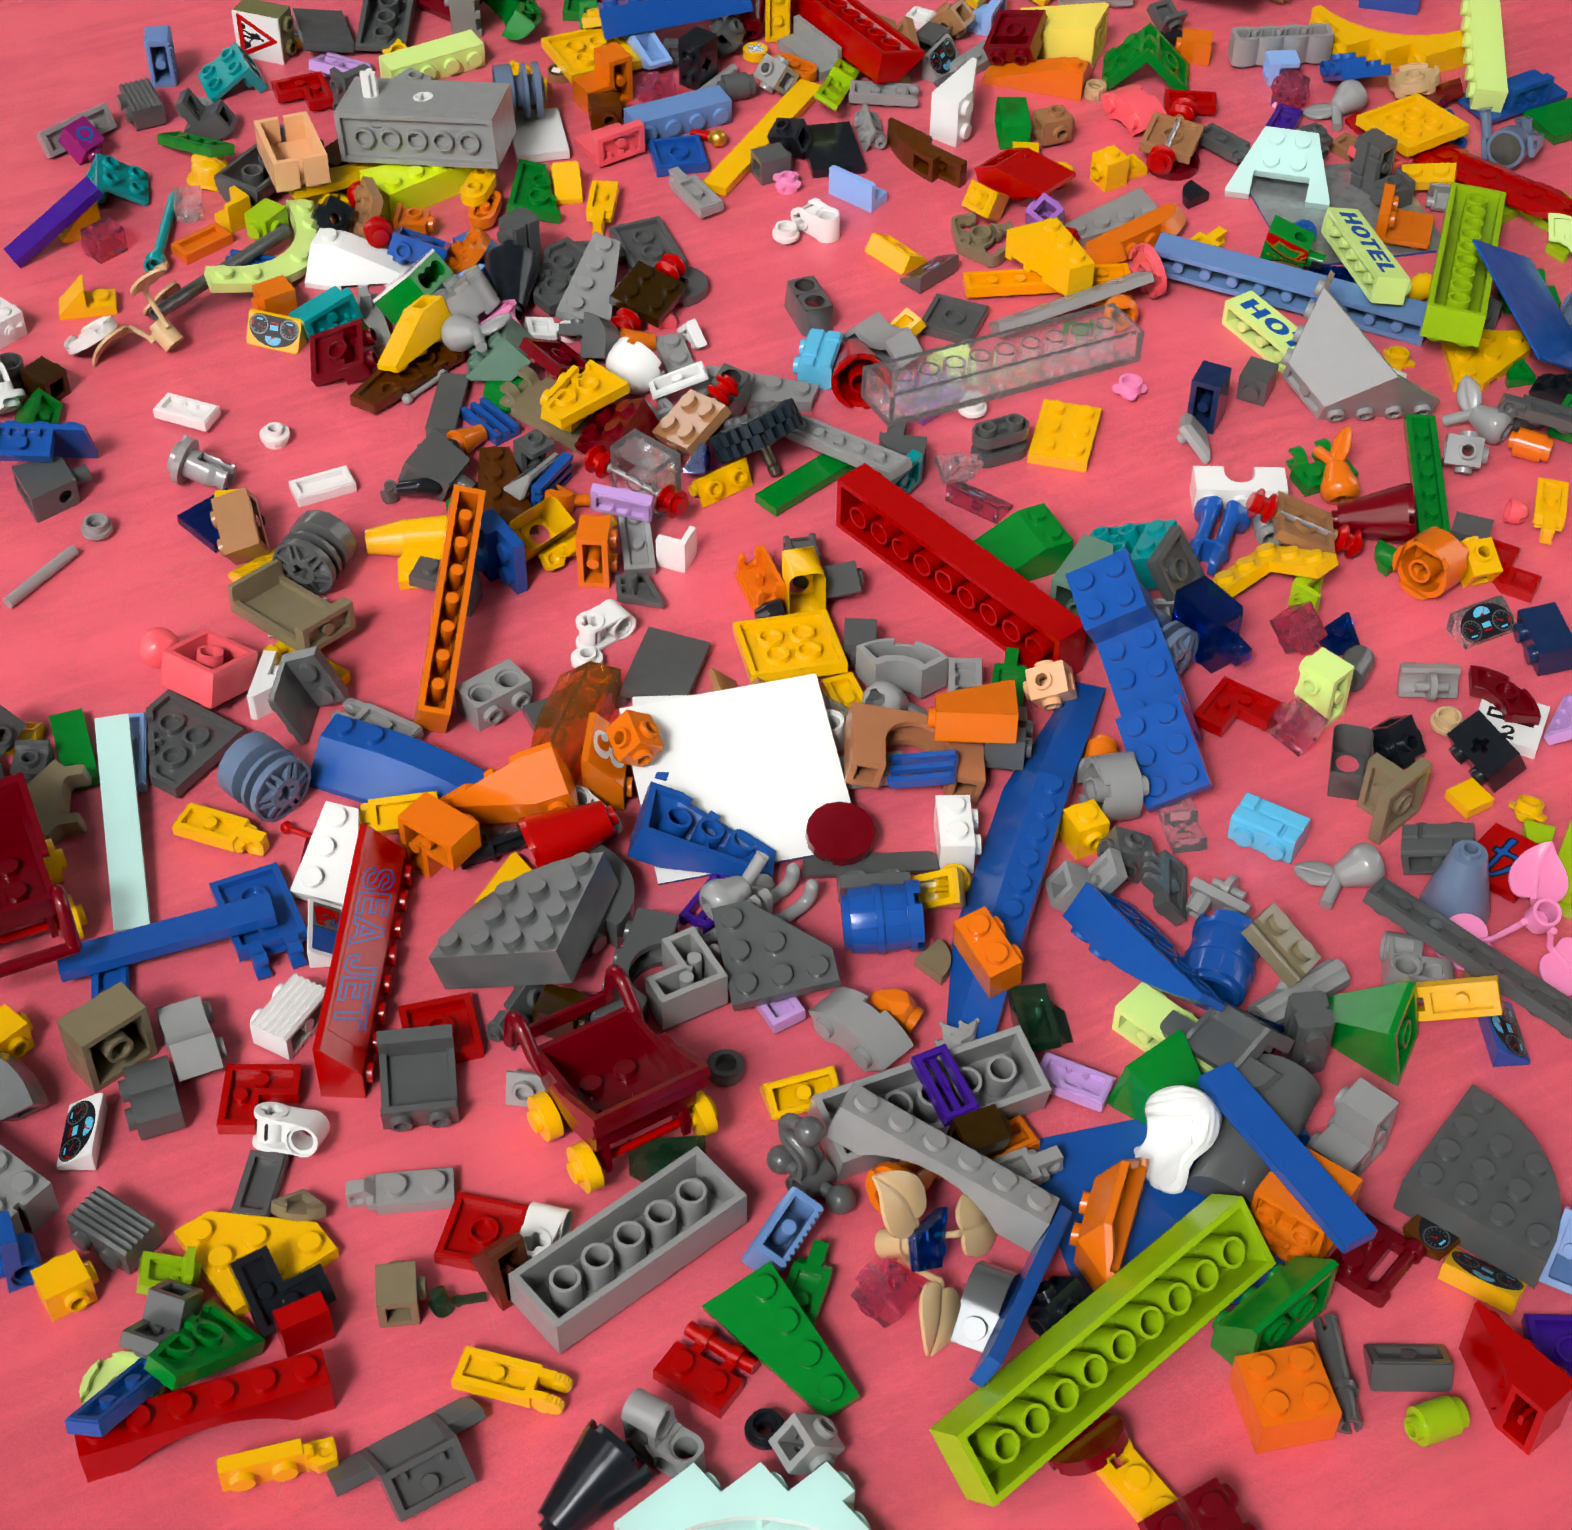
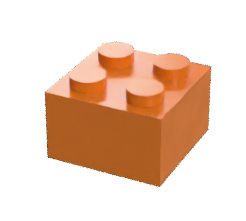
[1229,1342,1342,1454]

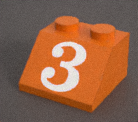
[581,712,634,811]

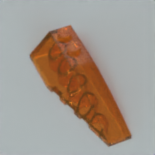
[516,661,621,830]

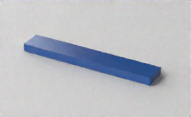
[57,892,278,982]
[1197,1061,1378,1255]
[969,1205,1073,1388]

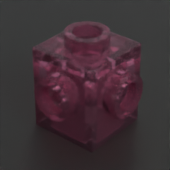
[1270,69,1310,109]
[636,71,677,103]
[1269,601,1328,655]
[1268,696,1329,757]
[849,1257,922,1328]

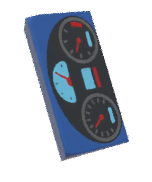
[1477,1000,1530,1067]

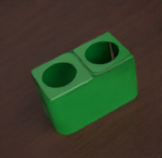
[995,97,1031,149]

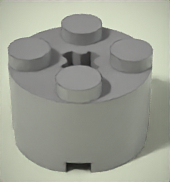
[433,265,500,322]
[1077,751,1149,822]

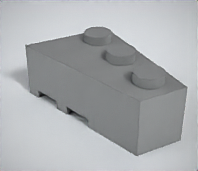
[444,0,482,37]

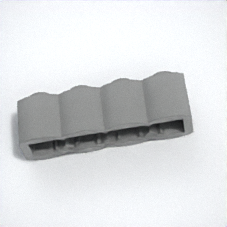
[1227,23,1334,69]

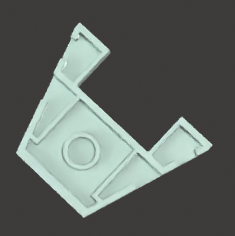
[1225,126,1330,211]

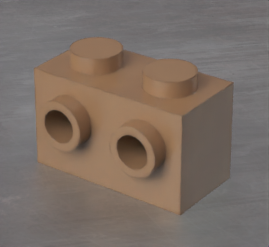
[210,487,270,565]

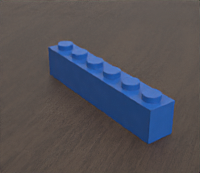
[597,0,753,40]

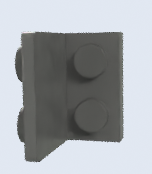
[268,646,349,745]

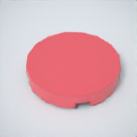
[1129,242,1167,299]

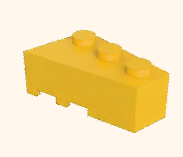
[1005,217,1095,296]

